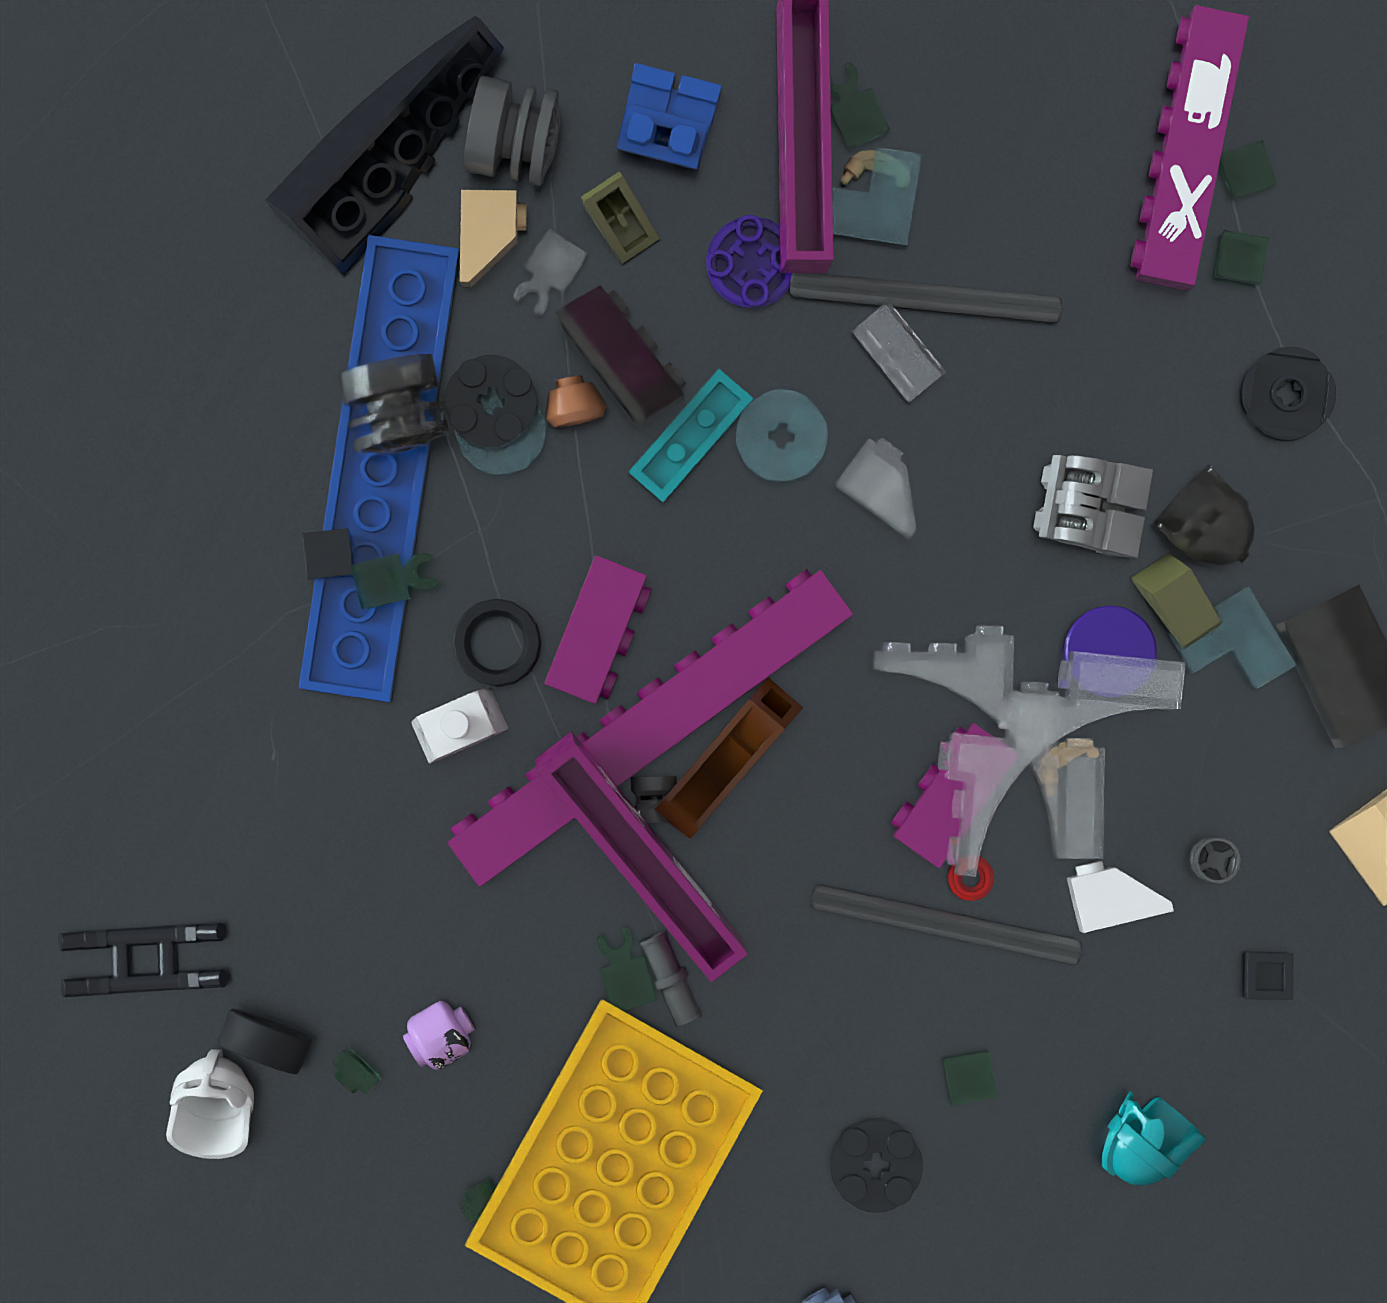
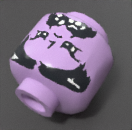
[403,1001,475,1070]

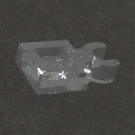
[513,229,588,316]

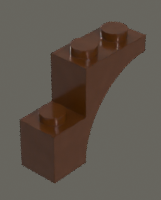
[655,677,803,839]

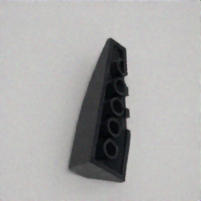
[265,16,504,275]

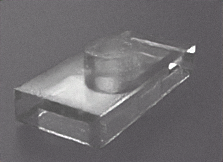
[851,301,946,403]

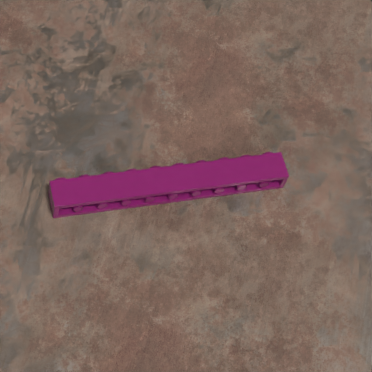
[447,569,853,887]

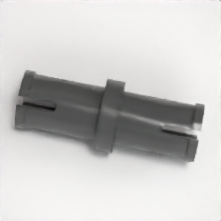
[639,931,702,1027]

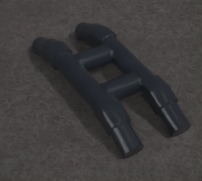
[58,923,228,998]

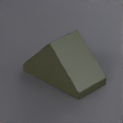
[581,172,660,264]
[1131,553,1222,650]

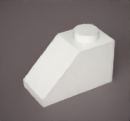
[1067,861,1174,933]

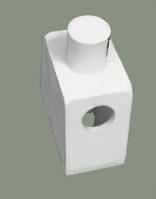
[411,688,509,764]

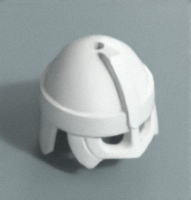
[166,1049,254,1159]

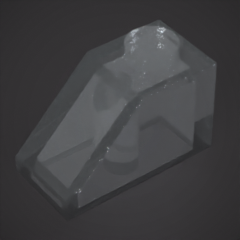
[835,438,917,540]

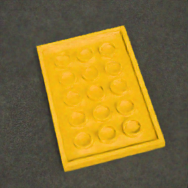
[465,1000,763,1303]

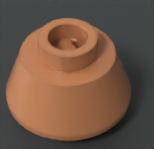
[545,375,607,428]

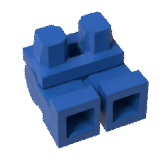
[616,63,722,170]

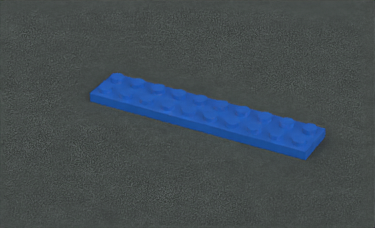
[298,235,460,702]

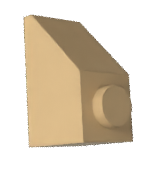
[460,190,527,288]

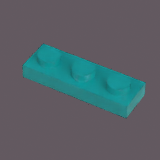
[628,369,754,503]

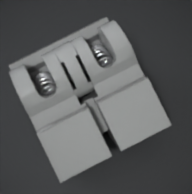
[1033,455,1153,558]

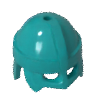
[1102,1091,1207,1186]

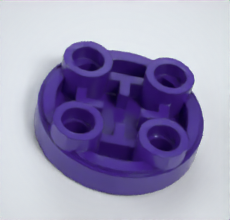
[706,215,793,309]
[1063,606,1157,698]

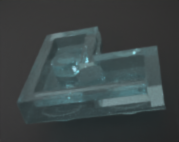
[832,147,922,245]
[1168,587,1296,689]

